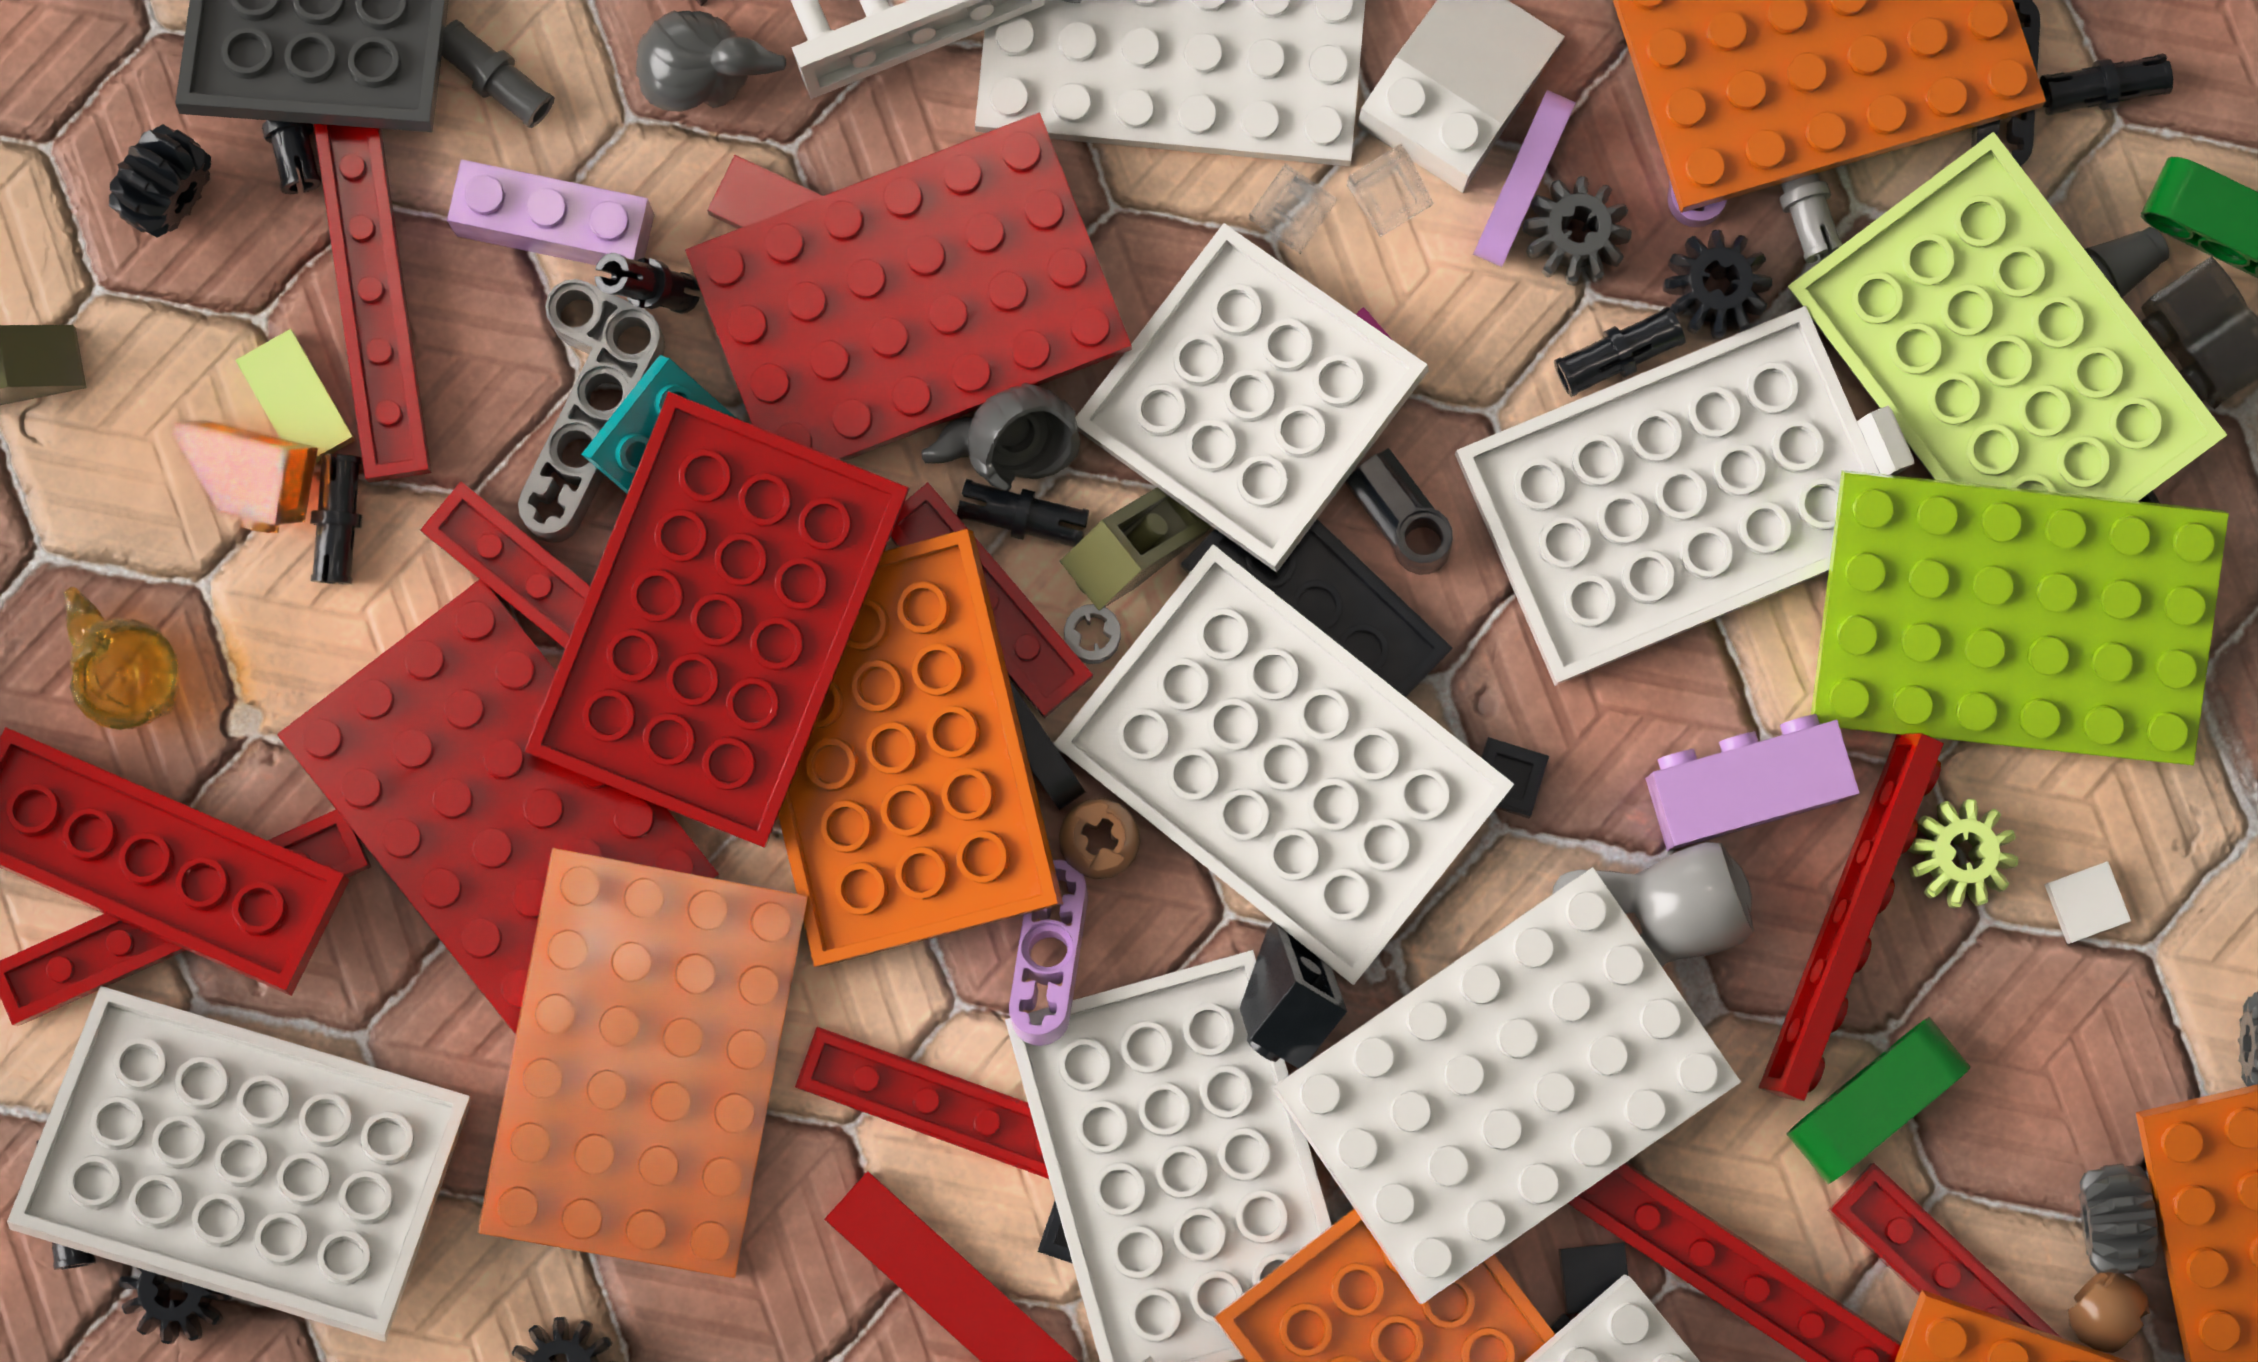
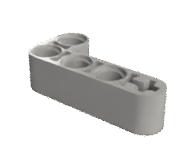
[518,279,665,543]

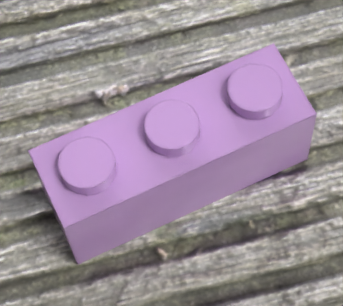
[447,159,654,265]
[1645,714,1860,851]

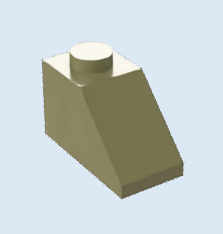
[0,325,87,405]
[1060,487,1211,611]

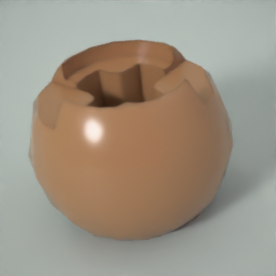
[1059,798,1140,879]
[2068,1272,2150,1353]

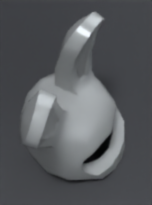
[1553,842,1754,967]

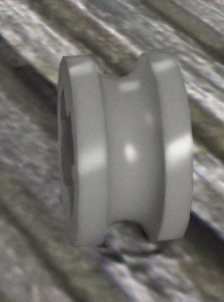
[1064,604,1121,664]

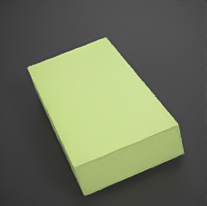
[235,329,356,471]

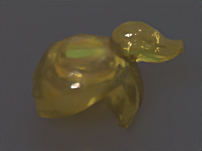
[63,587,180,730]

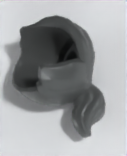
[636,10,786,112]
[921,383,1081,491]

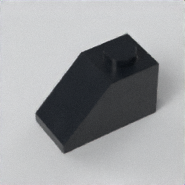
[1239,922,1348,1069]

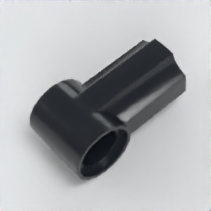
[1345,448,1453,575]

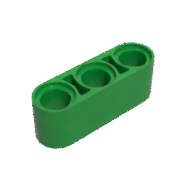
[2141,157,2258,278]
[1786,1017,1971,1184]

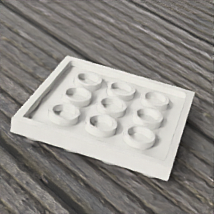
[1075,223,1428,572]

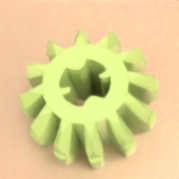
[1908,799,2018,908]

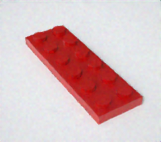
[0,727,350,996]

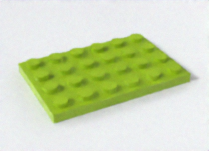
[1811,470,2229,766]

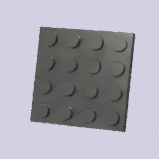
[175,0,449,132]

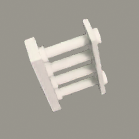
[791,0,1045,99]

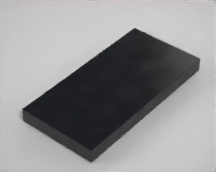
[1181,519,1452,697]

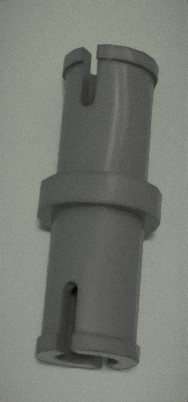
[442,20,555,128]

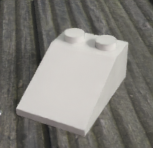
[1357,0,1565,193]

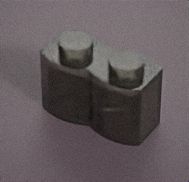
[2141,256,2258,410]

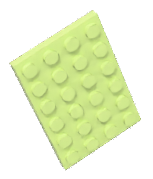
[1788,132,2227,501]

